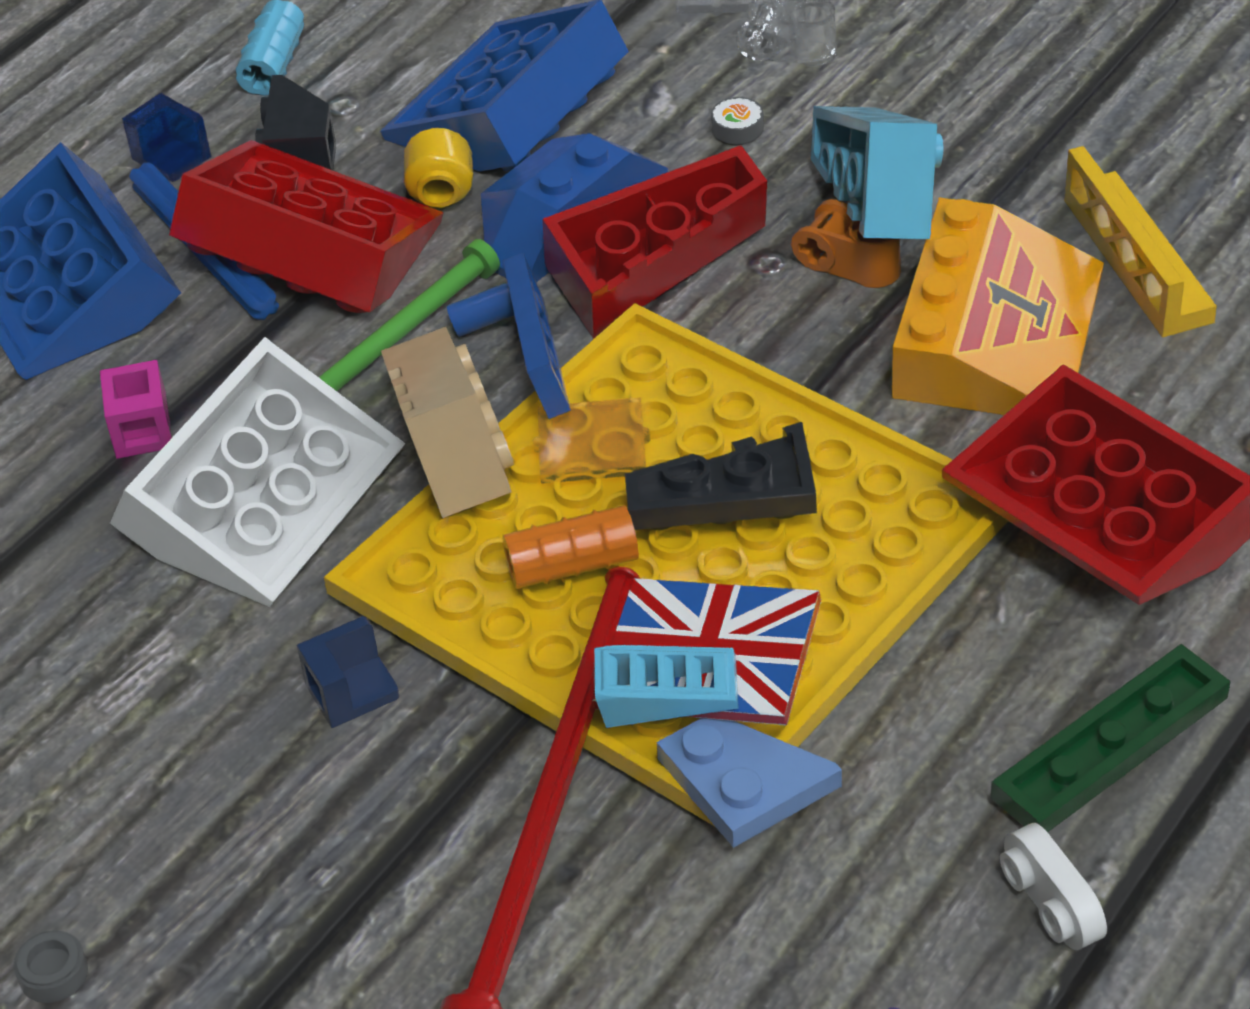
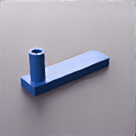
[447,253,571,419]

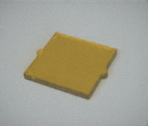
[533,397,650,484]

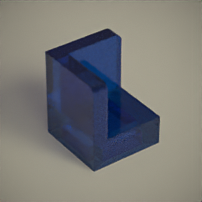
[122,93,212,182]

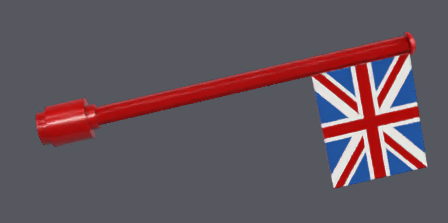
[440,566,822,1009]

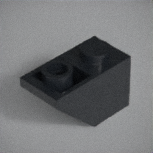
[255,75,337,170]

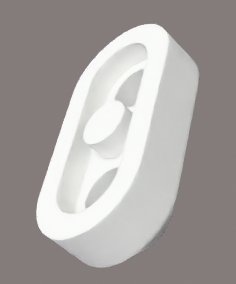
[1000,823,1107,950]

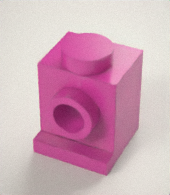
[100,360,172,459]

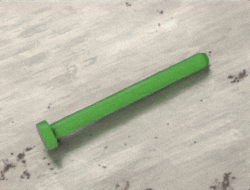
[318,239,500,391]

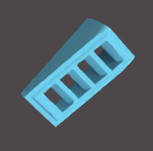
[594,645,739,728]

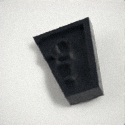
[625,422,817,530]

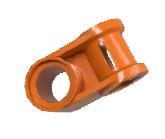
[791,199,901,288]

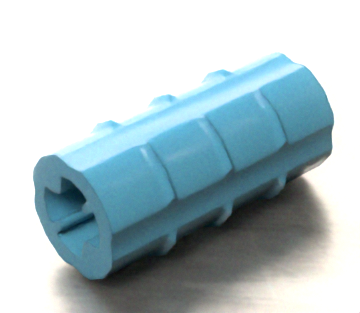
[236,0,304,96]

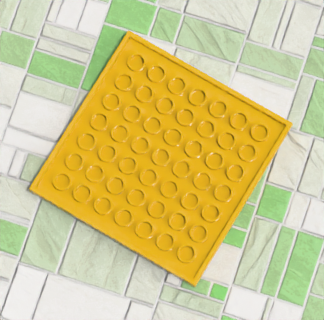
[324,303,1008,827]

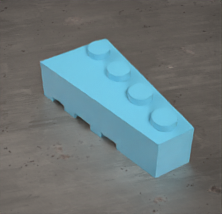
[811,106,943,239]

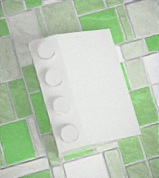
[110,337,405,607]

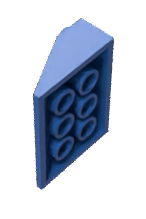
[380,0,629,172]
[0,142,181,380]

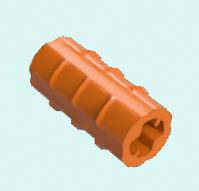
[502,505,639,589]

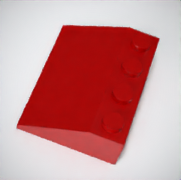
[169,140,444,313]
[942,364,1250,605]

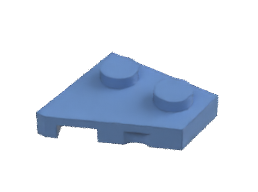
[656,718,842,848]

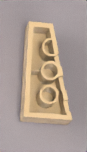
[381,327,515,518]

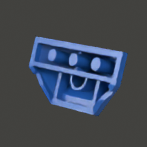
[481,133,668,282]

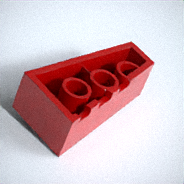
[542,145,767,339]

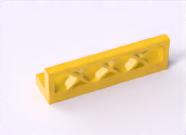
[1064,146,1217,338]

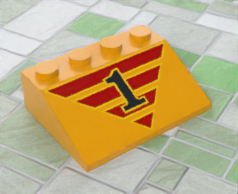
[892,197,1104,415]

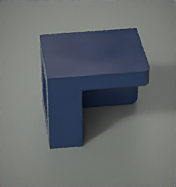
[297,616,399,728]

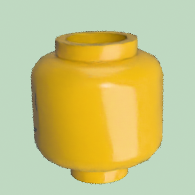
[404,128,473,208]

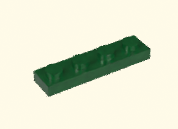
[991,644,1231,833]

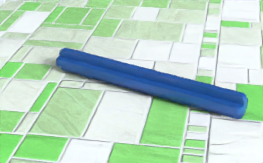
[129,163,279,320]

